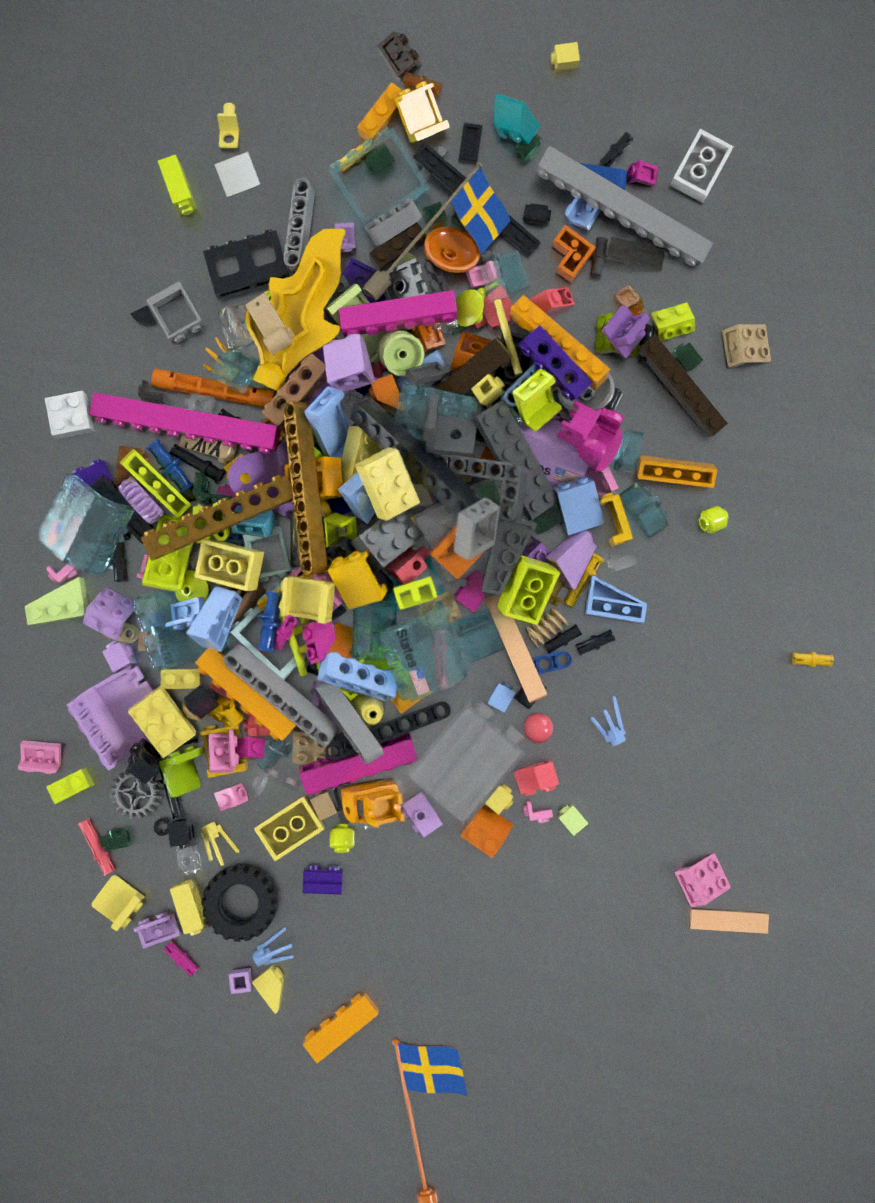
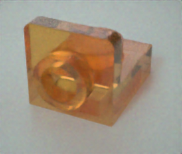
[614,284,644,316]

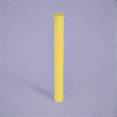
[494,299,522,375]

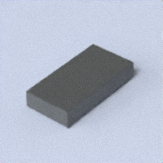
[405,362,448,386]

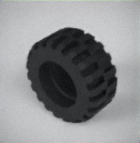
[201,864,279,942]

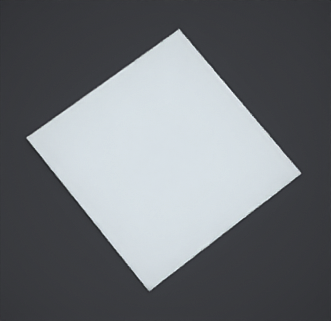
[214,152,260,197]

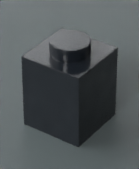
[184,684,219,719]

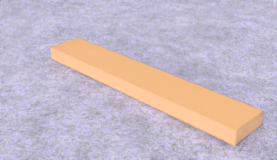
[484,594,547,703]

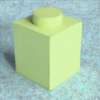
[557,804,589,836]

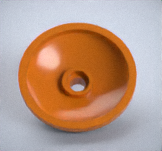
[424,227,480,273]

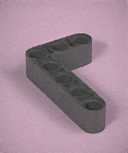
[435,454,528,522]

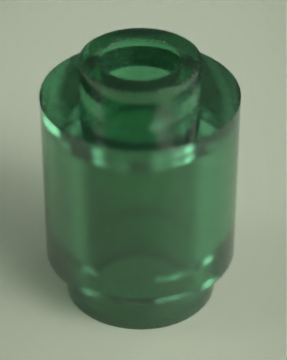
[514,133,542,161]

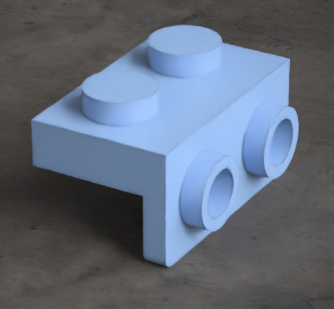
[565,198,601,231]
[165,597,204,630]

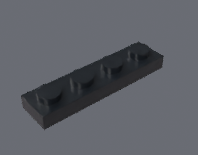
[89,474,156,544]

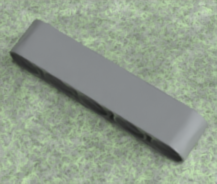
[284,178,315,273]
[314,682,384,765]

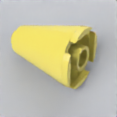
[350,694,384,729]

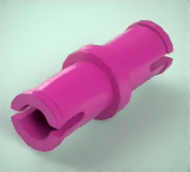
[273,615,297,650]
[163,941,199,977]

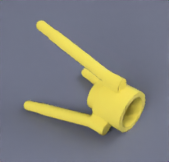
[201,821,240,866]

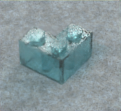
[619,481,669,538]

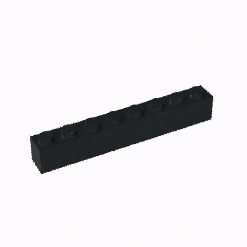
[350,398,482,517]

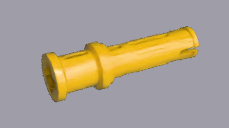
[563,553,605,608]

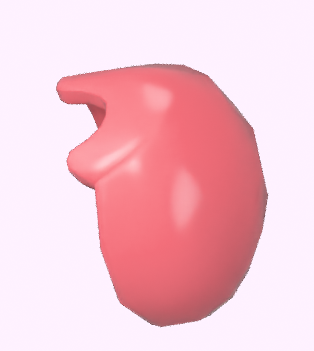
[524,713,553,744]

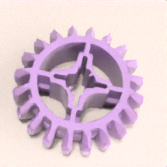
[119,477,164,524]

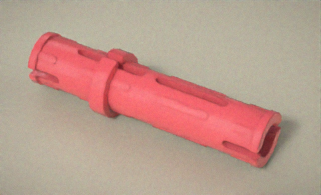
[78,819,116,876]

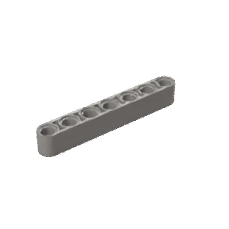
[224,645,339,746]

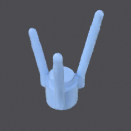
[591,696,626,746]
[252,927,294,967]

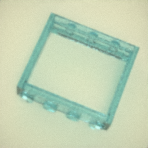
[328,127,431,228]

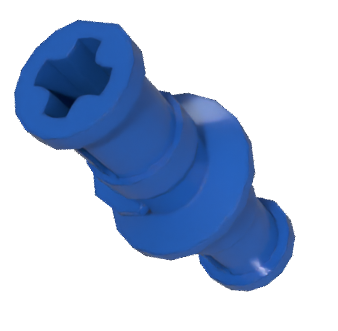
[145,439,194,494]
[256,591,282,652]

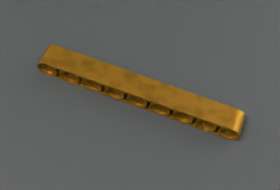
[283,401,327,574]

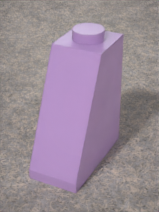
[545,530,597,590]

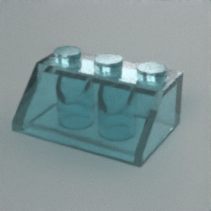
[352,601,397,661]

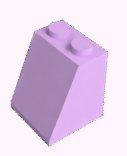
[323,334,375,393]

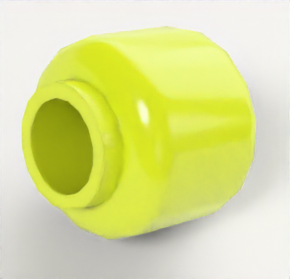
[699,506,729,533]
[329,824,355,853]

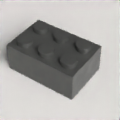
[351,511,424,574]

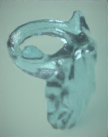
[257,736,293,769]

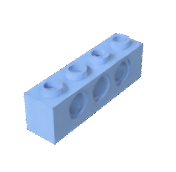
[317,652,399,702]

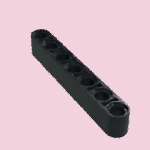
[323,701,451,761]

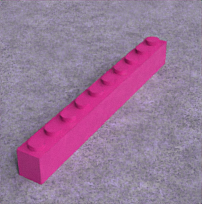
[89,392,281,454]

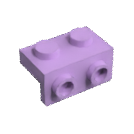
[134,911,181,949]

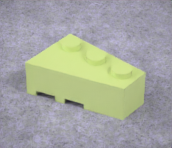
[25,577,88,626]

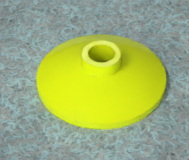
[175,570,209,603]

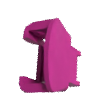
[557,400,624,472]

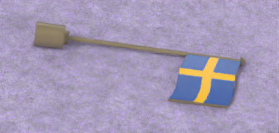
[362,162,510,301]

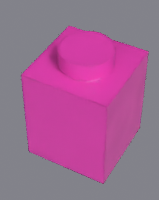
[235,737,265,760]

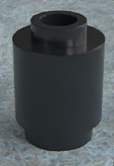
[523,203,552,225]

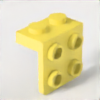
[92,875,145,931]

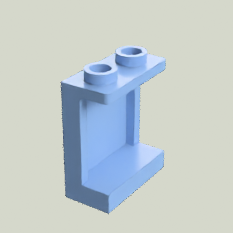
[553,476,605,535]

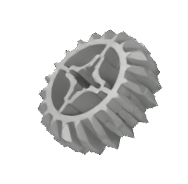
[110,769,163,819]

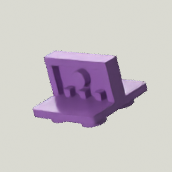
[602,305,650,358]

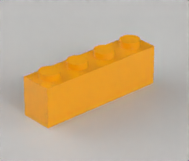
[635,455,718,488]
[303,992,379,1063]

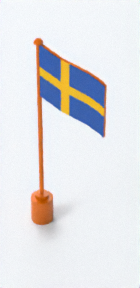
[392,1039,468,1203]

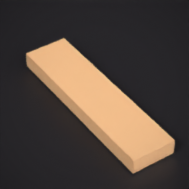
[690,908,769,934]

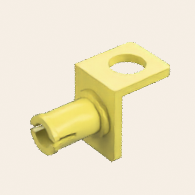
[217,103,239,148]

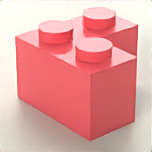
[513,759,559,796]

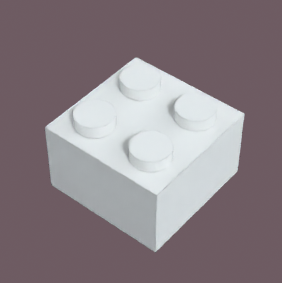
[45,391,95,439]

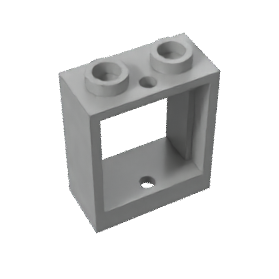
[146,281,204,343]
[454,498,500,561]

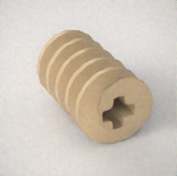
[526,608,569,649]

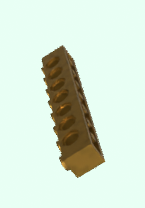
[141,474,293,561]

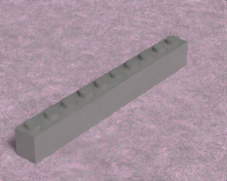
[535,146,713,267]

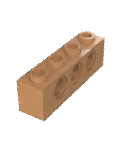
[261,353,327,431]

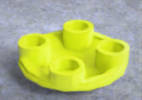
[455,289,484,327]

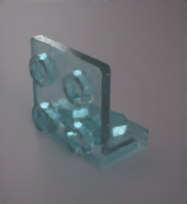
[210,348,260,394]
[452,608,504,663]

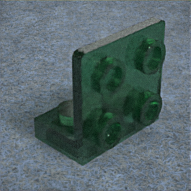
[192,472,233,505]

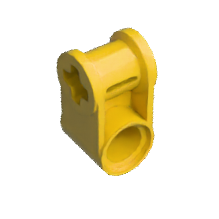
[209,696,244,727]

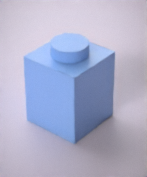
[487,682,516,713]

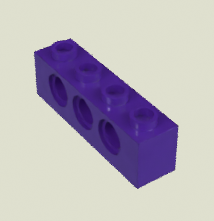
[519,325,593,401]

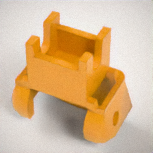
[341,778,405,828]

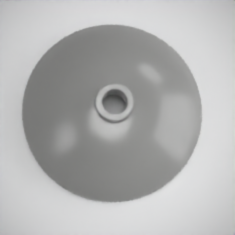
[557,373,615,412]

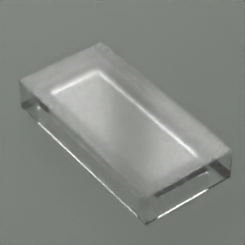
[479,260,508,304]

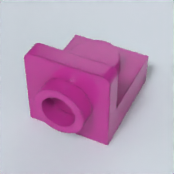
[627,160,659,187]

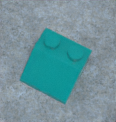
[493,94,541,144]

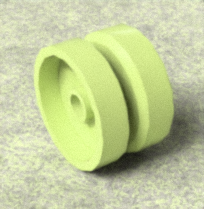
[377,329,424,376]

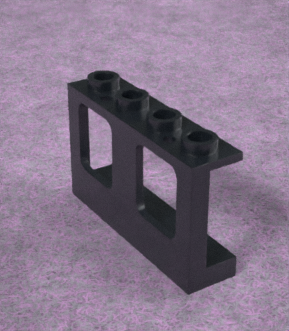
[203,229,290,299]

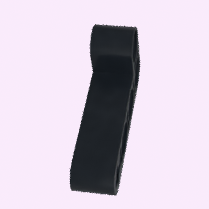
[326,536,394,601]

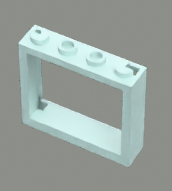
[230,581,334,680]

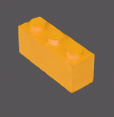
[357,82,402,146]

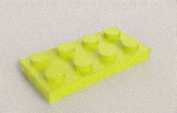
[142,515,193,593]

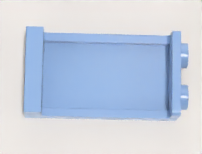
[304,386,350,459]

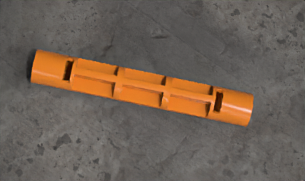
[151,368,275,408]

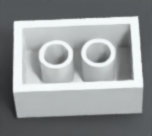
[670,129,734,203]

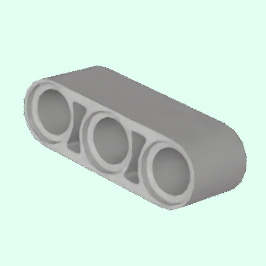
[365,199,422,246]

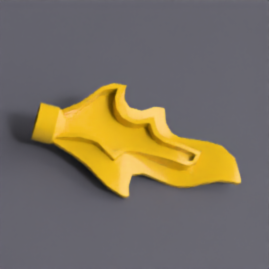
[245,229,346,391]

